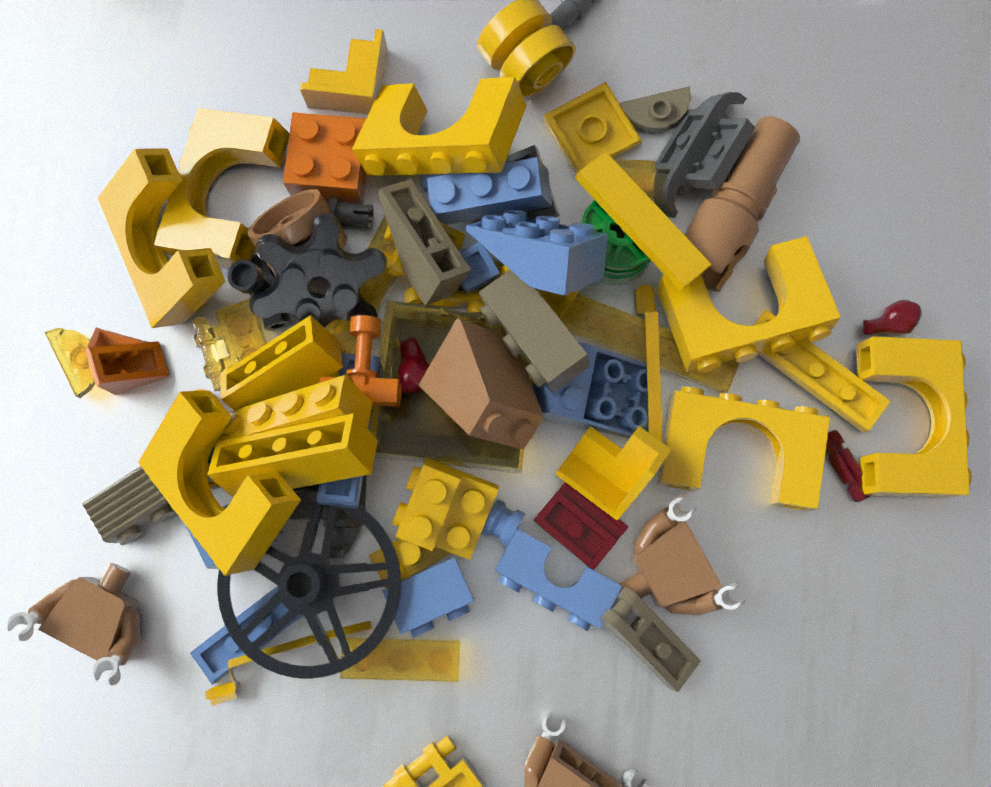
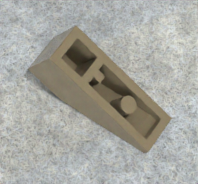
[378,179,471,306]

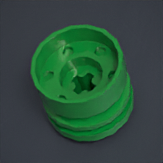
[581,200,651,286]

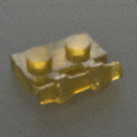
[192,299,267,391]

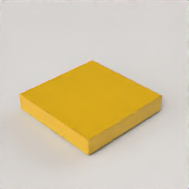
[543,82,642,175]

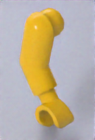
[404,286,484,318]

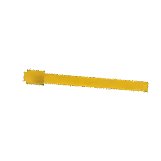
[634,285,662,442]
[205,621,372,706]

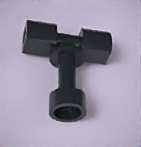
[228,254,291,331]

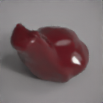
[863,300,922,335]
[394,337,430,394]

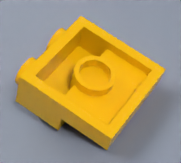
[392,458,499,560]

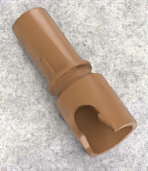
[684,116,800,292]

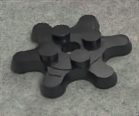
[249,213,387,328]

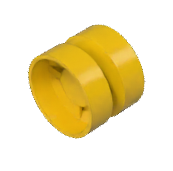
[477,0,576,98]

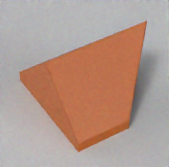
[86,327,169,395]

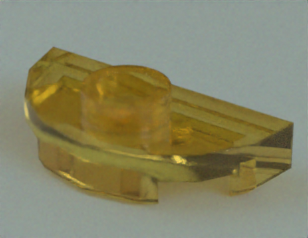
[44,328,95,399]

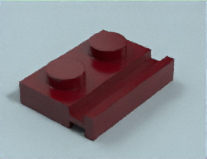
[533,482,629,570]

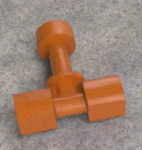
[319,315,402,406]

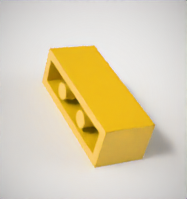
[221,315,343,410]

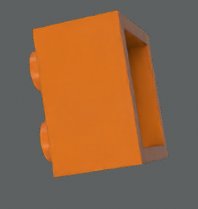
[283,112,367,204]

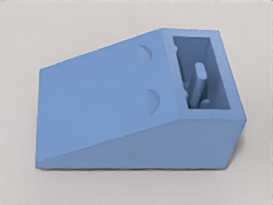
[466,209,608,296]
[533,341,649,438]

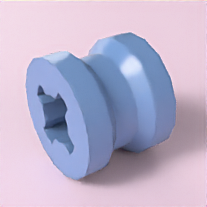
[481,499,525,547]

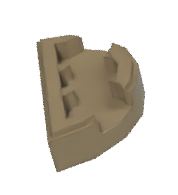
[620,86,691,133]

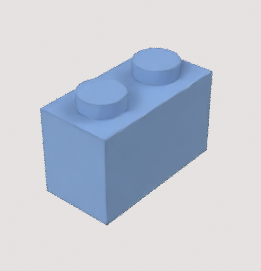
[382,557,475,638]

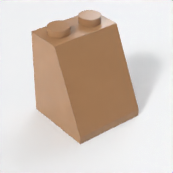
[419,318,544,450]

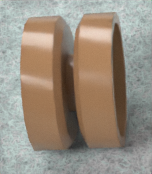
[247,189,348,276]

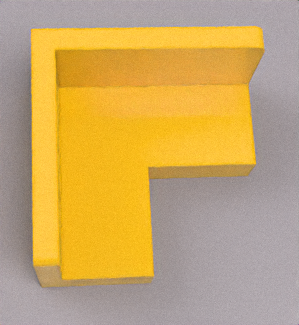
[300,29,388,114]
[556,426,672,521]

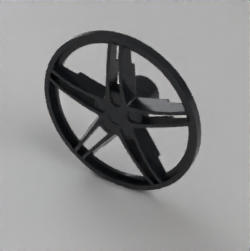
[217,492,402,679]

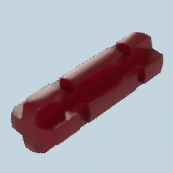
[825,430,872,502]

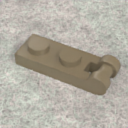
[600,587,701,692]

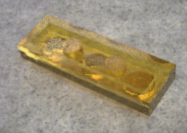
[340,637,460,682]

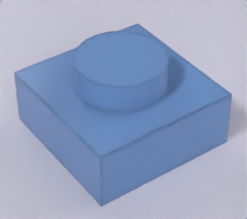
[460,243,500,295]

